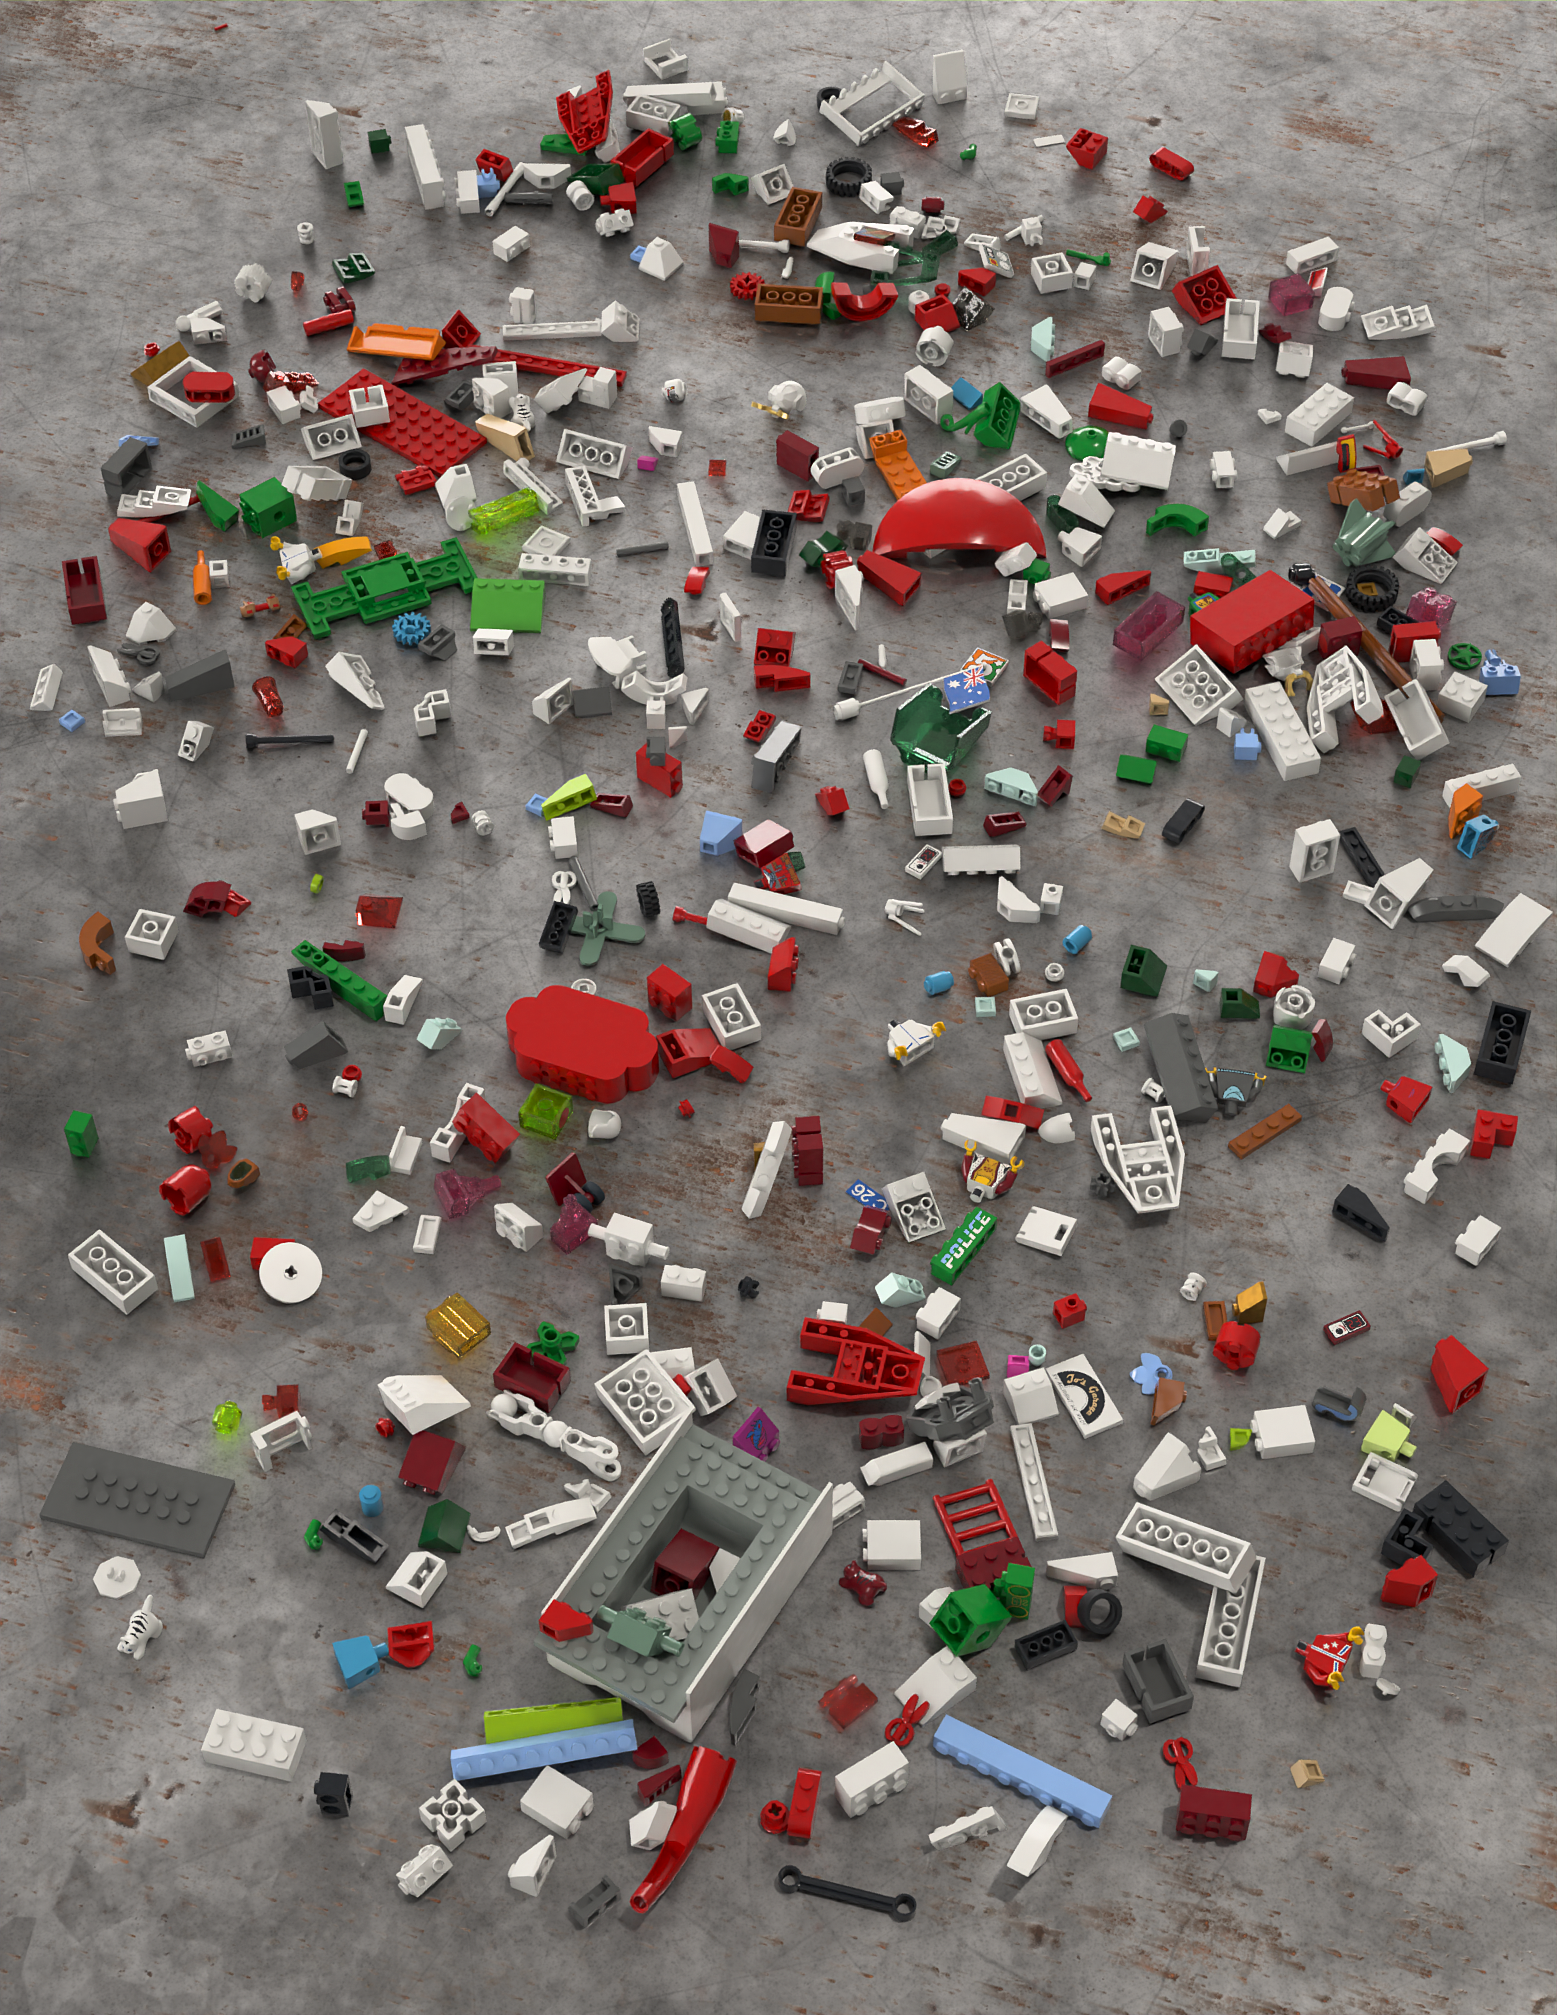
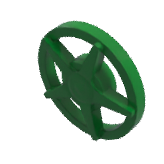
[1448,643,1482,670]

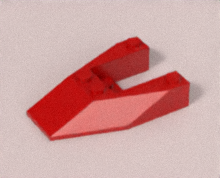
[787,1317,925,1405]

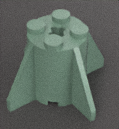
[1332,498,1396,566]

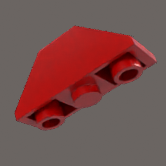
[981,1096,1044,1129]

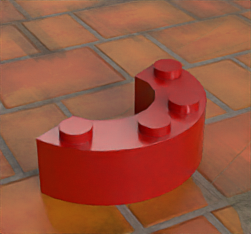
[831,282,898,321]

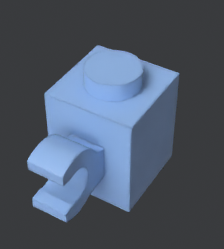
[477,168,500,198]
[1234,728,1261,760]

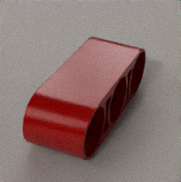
[1149,147,1194,181]

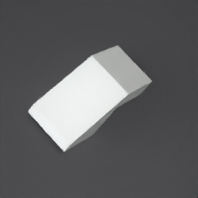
[336,500,363,536]
[1442,955,1490,987]

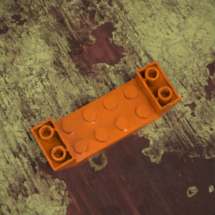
[869,429,927,501]

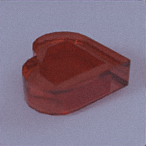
[291,271,304,291]

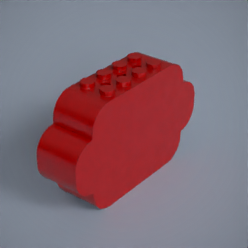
[506,985,659,1104]

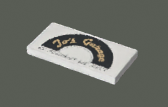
[1045,1354,1123,1439]

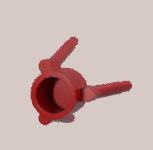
[1363,420,1403,459]

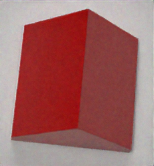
[441,309,481,349]

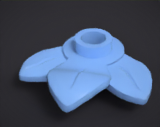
[1130,1353,1172,1395]

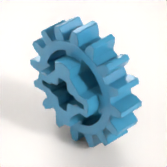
[392,612,431,645]

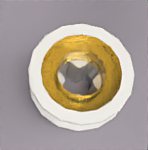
[722,107,744,125]

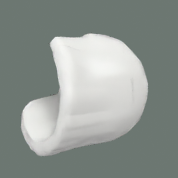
[588,1109,621,1139]

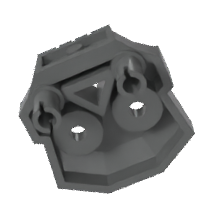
[906,1378,994,1442]

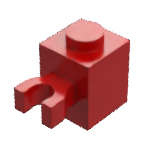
[1043,720,1075,749]

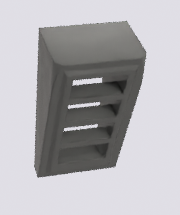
[231,424,266,448]

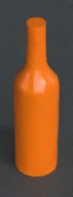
[193,550,212,605]

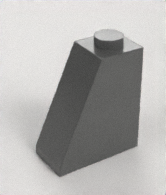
[284,1021,348,1069]

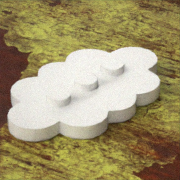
[1069,456,1141,492]

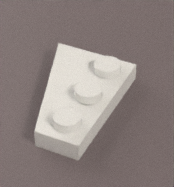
[929,1806,1007,1850]

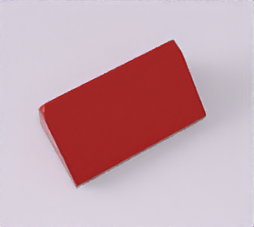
[224,889,251,917]

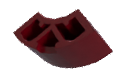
[183,880,232,917]
[850,1205,892,1255]

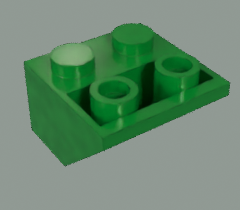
[1266,1025,1313,1073]

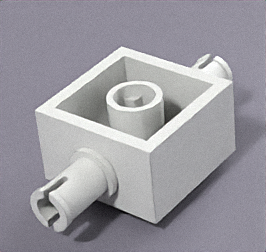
[588,1213,670,1267]

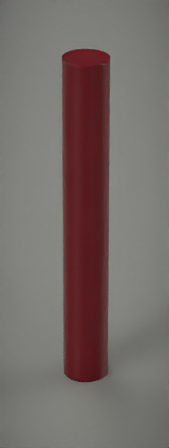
[857,658,907,686]

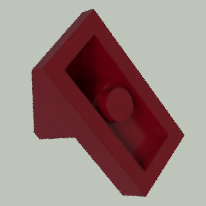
[1038,765,1073,806]

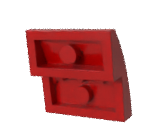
[788,490,830,522]

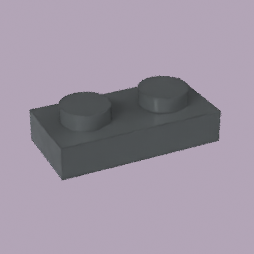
[838,661,863,694]

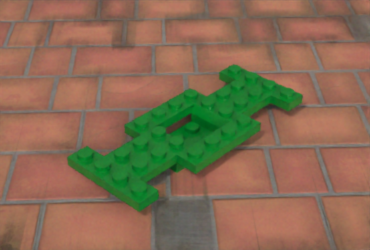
[291,537,478,640]

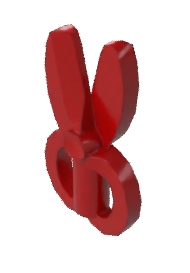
[885,1694,930,1747]
[1162,1737,1198,1791]

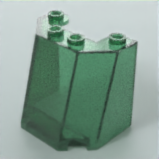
[890,683,992,773]

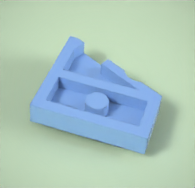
[119,435,159,447]

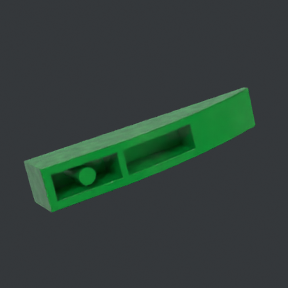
[291,940,387,1022]

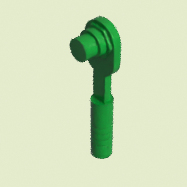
[1066,249,1111,266]

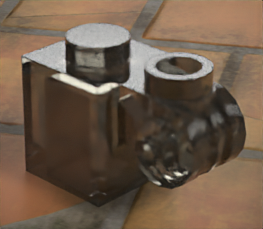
[837,520,872,551]
[1002,610,1043,639]

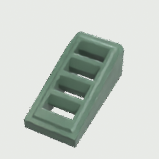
[930,451,962,479]

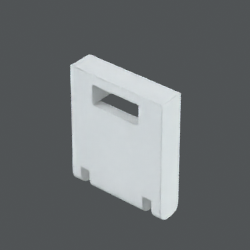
[1015,1206,1077,1256]
[1352,1452,1418,1511]

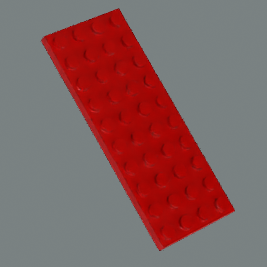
[318,368,487,478]

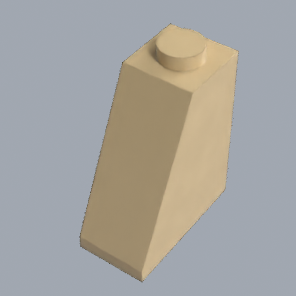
[1424,449,1472,488]

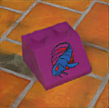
[732,1407,780,1462]

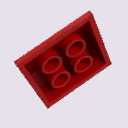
[1171,265,1237,325]

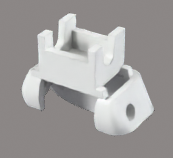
[588,636,647,689]

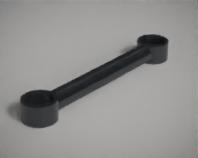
[778,1865,917,1922]

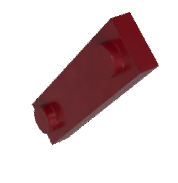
[1045,340,1105,378]

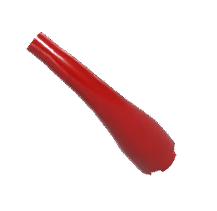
[630,1746,738,1913]

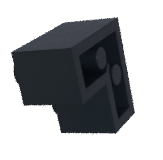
[1381,1508,1434,1566]

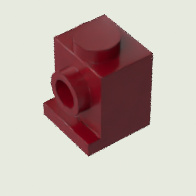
[362,800,390,827]

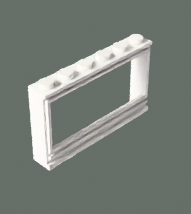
[819,61,924,146]

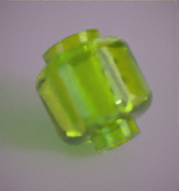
[212,1401,242,1434]

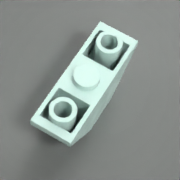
[1031,317,1055,362]
[984,767,1038,806]
[1435,1034,1471,1093]

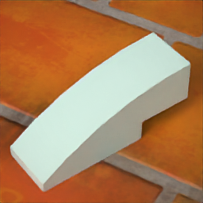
[164,1234,195,1302]

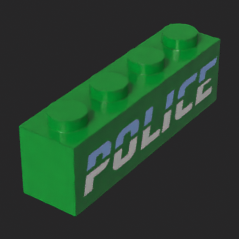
[930,1206,997,1286]

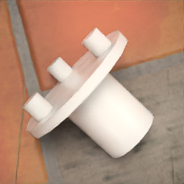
[445,496,477,531]

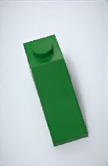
[196,480,239,532]

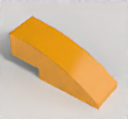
[314,537,372,569]

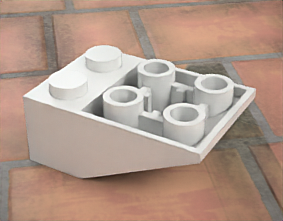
[534,368,587,414]
[1393,527,1458,584]
[882,1172,946,1243]

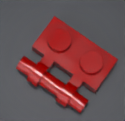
[395,465,437,495]

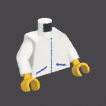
[270,536,322,584]
[887,1019,946,1066]

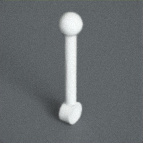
[1341,421,1375,434]

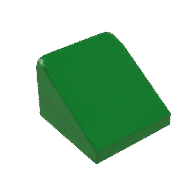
[822,303,842,320]

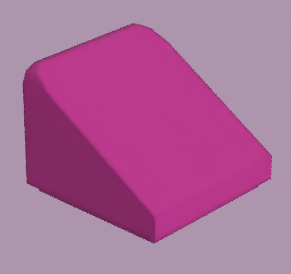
[637,456,658,471]
[1007,1355,1029,1378]

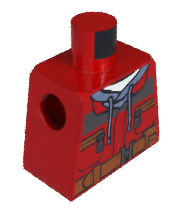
[754,853,802,895]

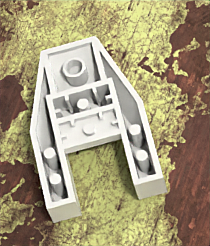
[807,222,914,274]
[1307,646,1384,753]
[1091,1106,1185,1214]

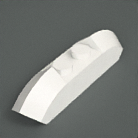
[742,1121,792,1219]

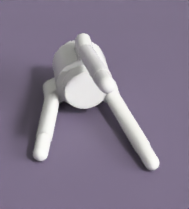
[885,899,924,936]

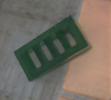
[922,230,958,259]

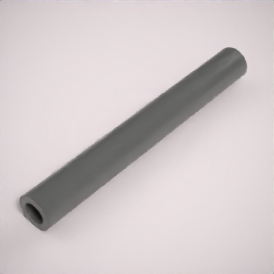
[569,856,599,911]

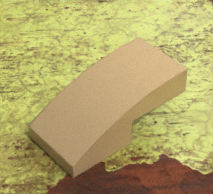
[1101,811,1145,839]

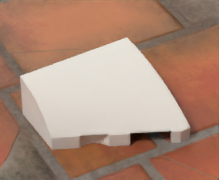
[921,216,960,239]

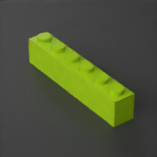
[484,1697,623,1744]

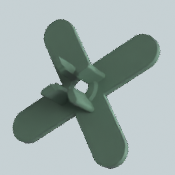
[571,891,645,966]

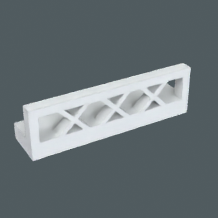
[503,459,563,515]
[565,466,603,527]

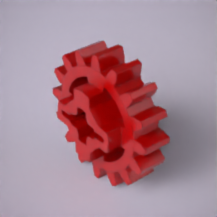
[730,272,764,301]

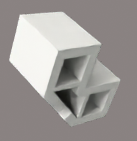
[414,689,451,736]

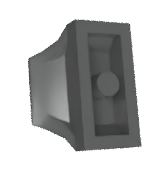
[444,379,474,410]
[418,624,457,661]

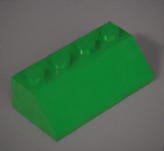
[974,382,1021,449]

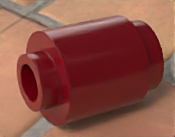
[921,196,945,213]

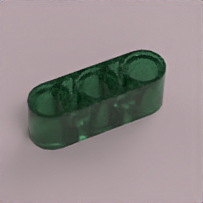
[1046,495,1079,534]
[1220,553,1256,587]

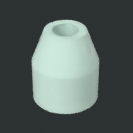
[1029,1345,1046,1366]

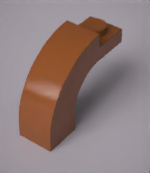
[79,911,116,975]

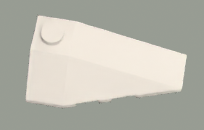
[325,652,385,710]

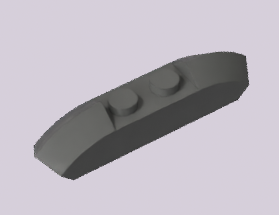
[1408,895,1504,922]

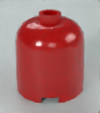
[159,1164,212,1216]

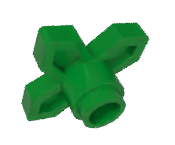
[527,1321,580,1365]

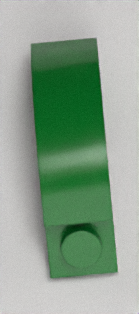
[1146,504,1209,537]

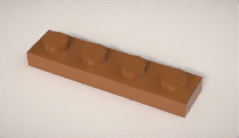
[1228,1104,1302,1160]

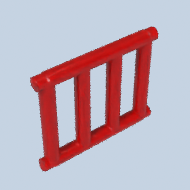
[933,1479,1018,1556]

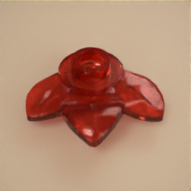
[198,1130,238,1169]

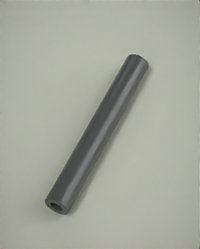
[616,542,669,556]

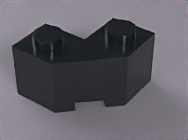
[287,966,334,1010]

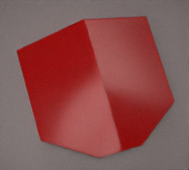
[387,1621,434,1668]

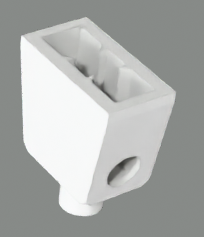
[1057,527,1102,567]

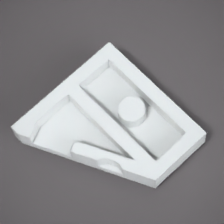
[353,1191,409,1232]

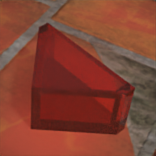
[200,1236,231,1282]

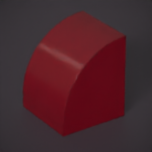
[632,1736,669,1769]

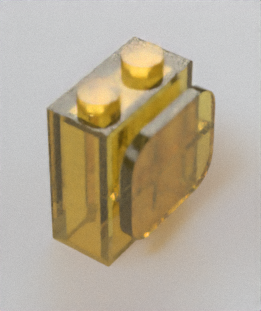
[425,1292,491,1359]

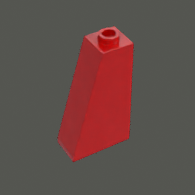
[1088,383,1154,430]
[857,550,922,606]

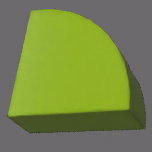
[1230,1428,1252,1451]

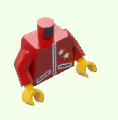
[1295,1626,1365,1690]

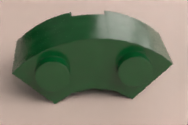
[799,530,849,567]

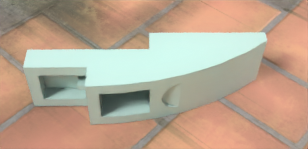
[1184,548,1256,574]

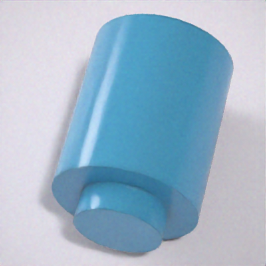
[1063,925,1092,954]
[359,1485,384,1517]

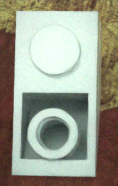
[417,1018,462,1049]
[875,1273,926,1308]

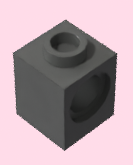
[842,476,865,506]

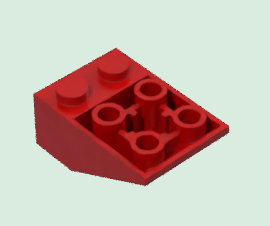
[656,1028,720,1078]

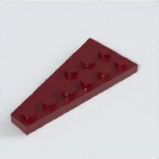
[391,346,498,387]

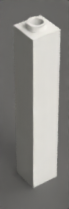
[623,82,717,107]
[677,481,713,567]
[728,883,845,935]

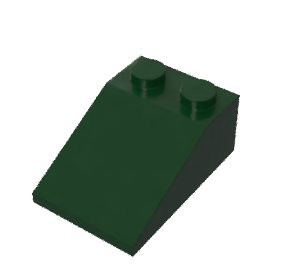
[566,163,625,196]

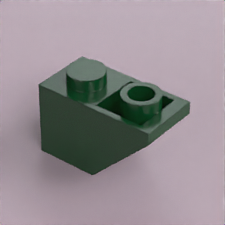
[1219,988,1260,1019]

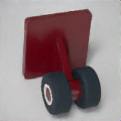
[545,1152,605,1217]

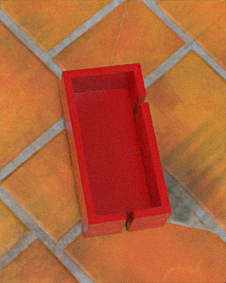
[611,128,674,187]

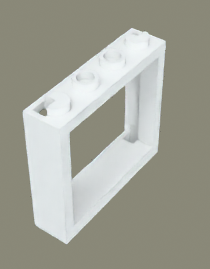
[147,356,239,428]

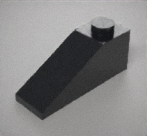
[1332,1184,1390,1242]

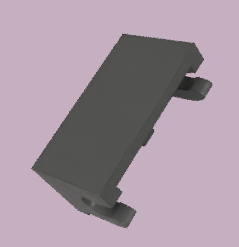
[568,1875,621,1929]

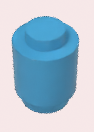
[924,971,954,995]

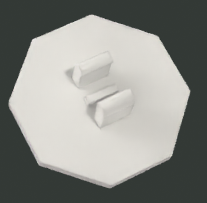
[93,1556,141,1600]

